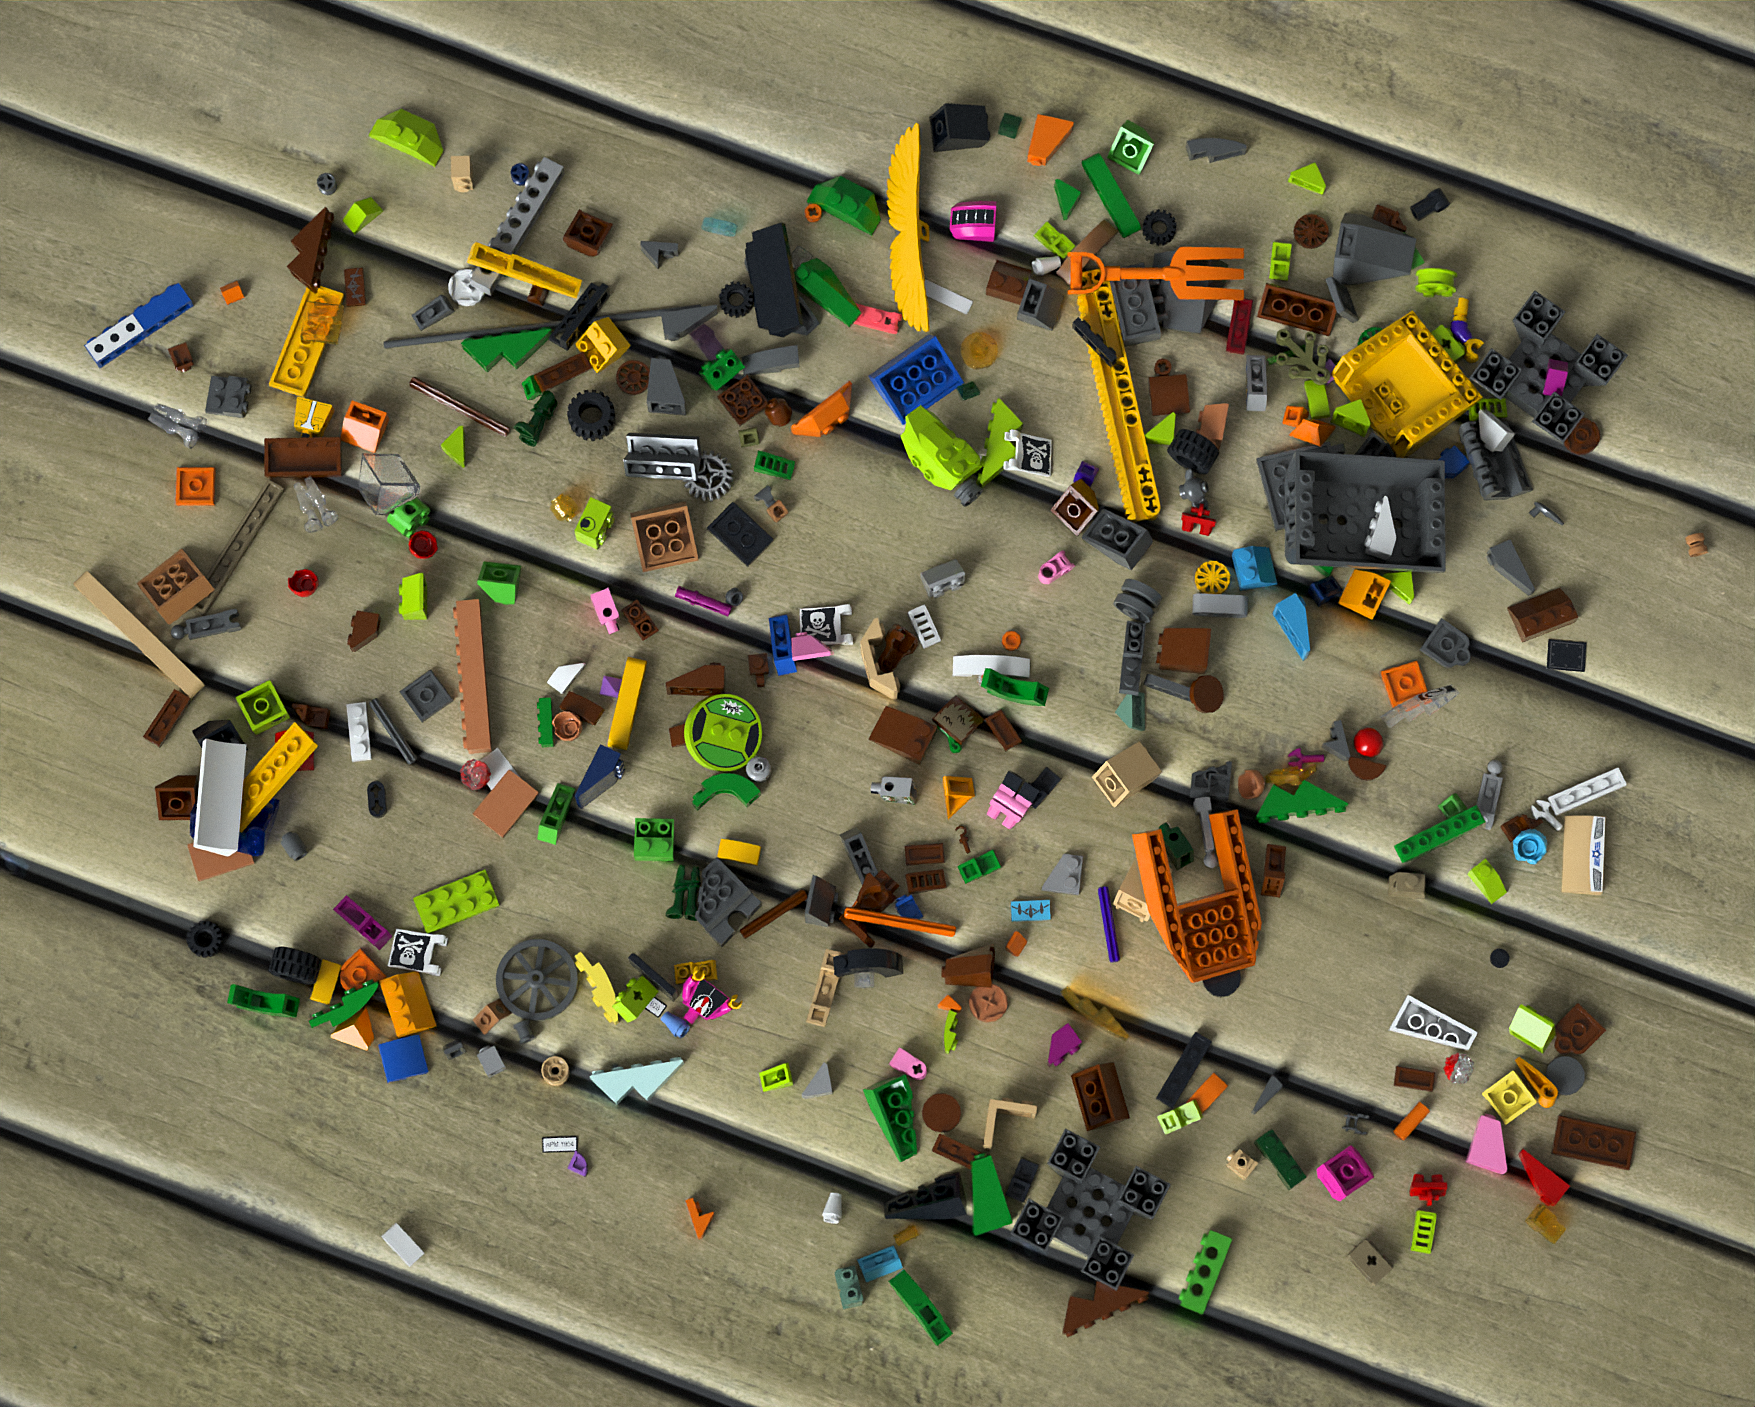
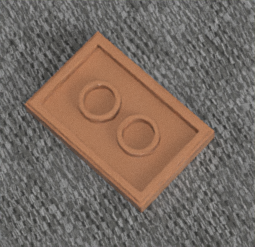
[473,770,539,838]
[187,830,255,882]

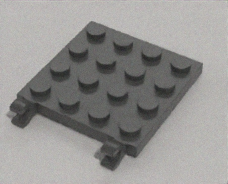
[1256,441,1346,531]

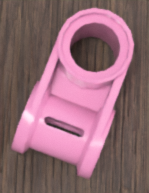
[1038,550,1075,584]
[889,1048,927,1080]

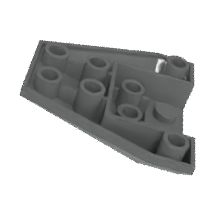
[1333,213,1416,286]
[1153,250,1228,334]

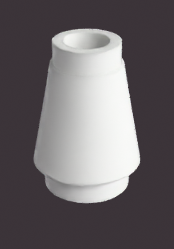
[1032,256,1061,276]
[822,1193,842,1223]

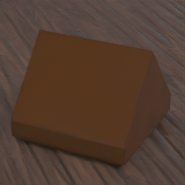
[527,285,549,306]

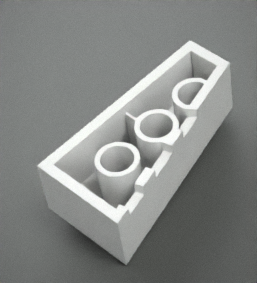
[1389,995,1478,1050]

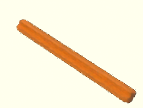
[844,907,956,937]

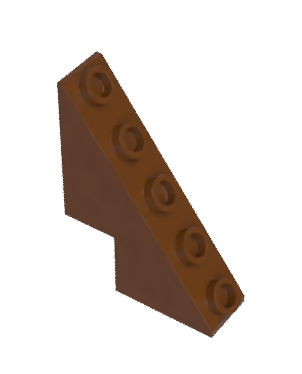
[286,206,334,294]
[1062,1281,1149,1338]

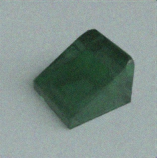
[998,113,1022,139]
[956,381,981,401]

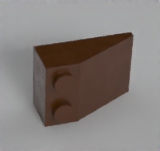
[666,662,726,696]
[868,706,937,765]

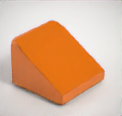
[1282,406,1309,427]
[1005,931,1027,957]
[937,995,962,1013]

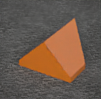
[1289,419,1336,447]

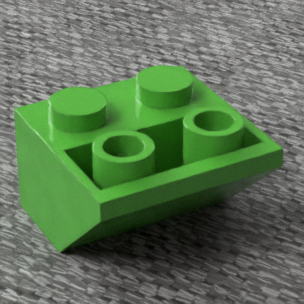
[634,818,674,861]

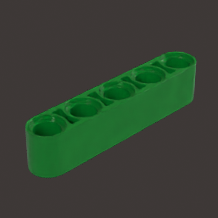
[1081,153,1141,238]

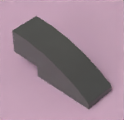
[1186,138,1247,163]
[742,345,800,376]

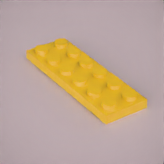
[269,286,345,398]
[239,722,318,833]

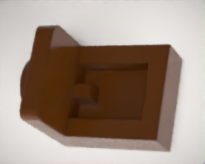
[168,342,194,373]

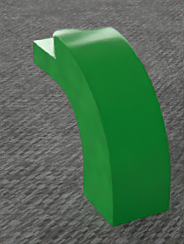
[981,668,1049,706]
[692,773,761,811]
[227,984,300,1018]

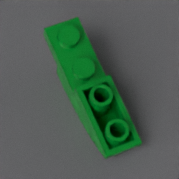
[309,979,380,1028]
[888,1269,953,1346]

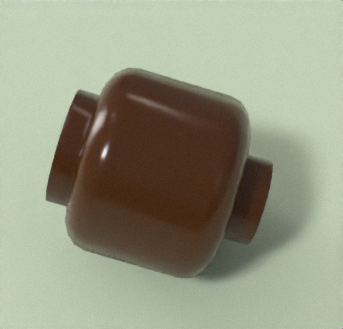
[765,398,793,427]

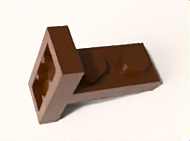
[1261,844,1286,898]

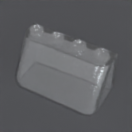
[359,453,420,515]

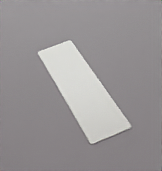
[925,279,973,314]

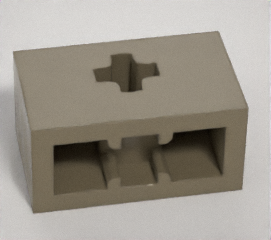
[1346,1239,1393,1286]

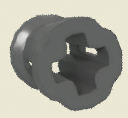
[513,1019,536,1044]

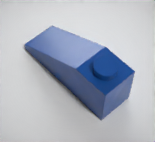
[769,615,797,676]

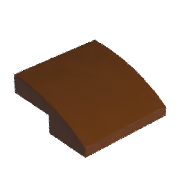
[1148,374,1190,416]

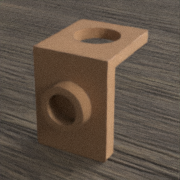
[473,999,512,1035]

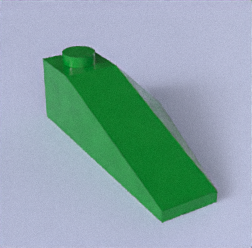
[794,258,862,327]

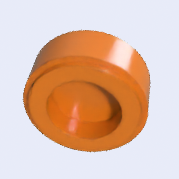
[1002,631,1021,651]

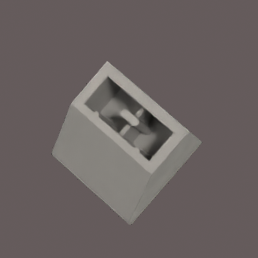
[920,559,965,598]

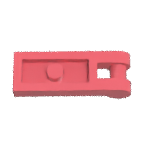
[853,303,902,334]

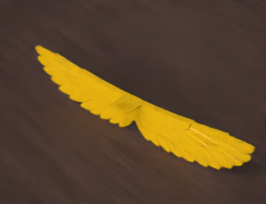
[887,123,930,332]

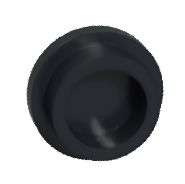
[1490,949,1510,968]

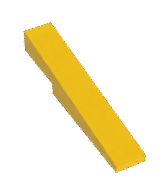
[467,242,582,298]

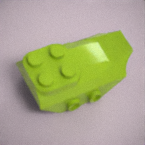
[901,405,983,490]

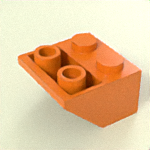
[341,400,390,453]

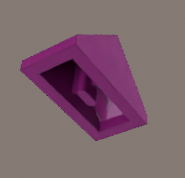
[1543,359,1568,397]

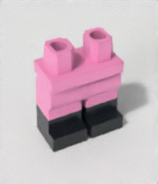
[987,770,1042,829]

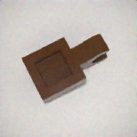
[748,653,769,688]

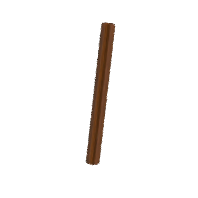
[409,377,510,437]

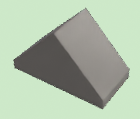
[802,1063,832,1099]

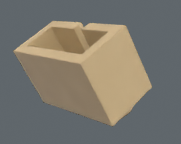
[451,156,473,192]

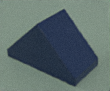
[1308,576,1343,607]

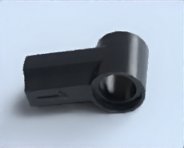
[1410,188,1450,221]

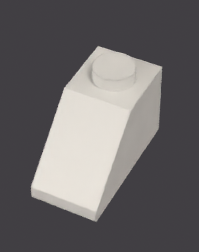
[1478,409,1515,452]

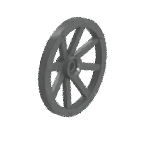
[496,939,578,1021]

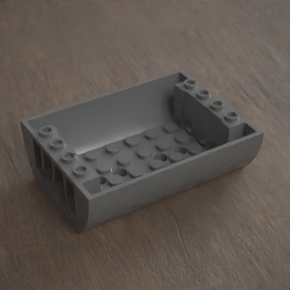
[1285,451,1446,573]

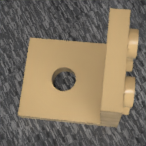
[982,1098,1037,1152]

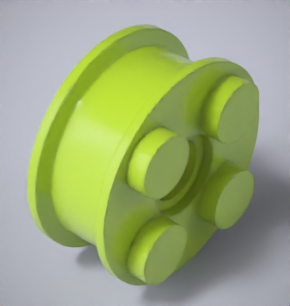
[1415,268,1457,298]

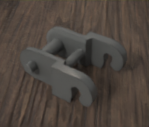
[1342,1113,1370,1135]

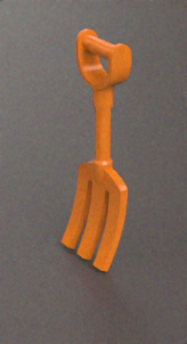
[1067,247,1244,301]

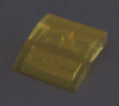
[300,301,344,345]

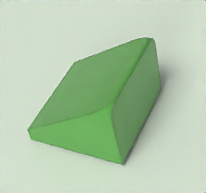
[1438,793,1467,819]

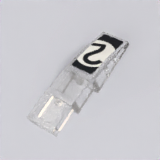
[1380,684,1460,728]

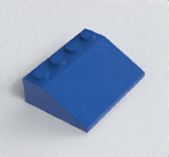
[868,334,964,425]

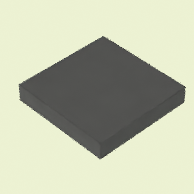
[399,670,453,723]

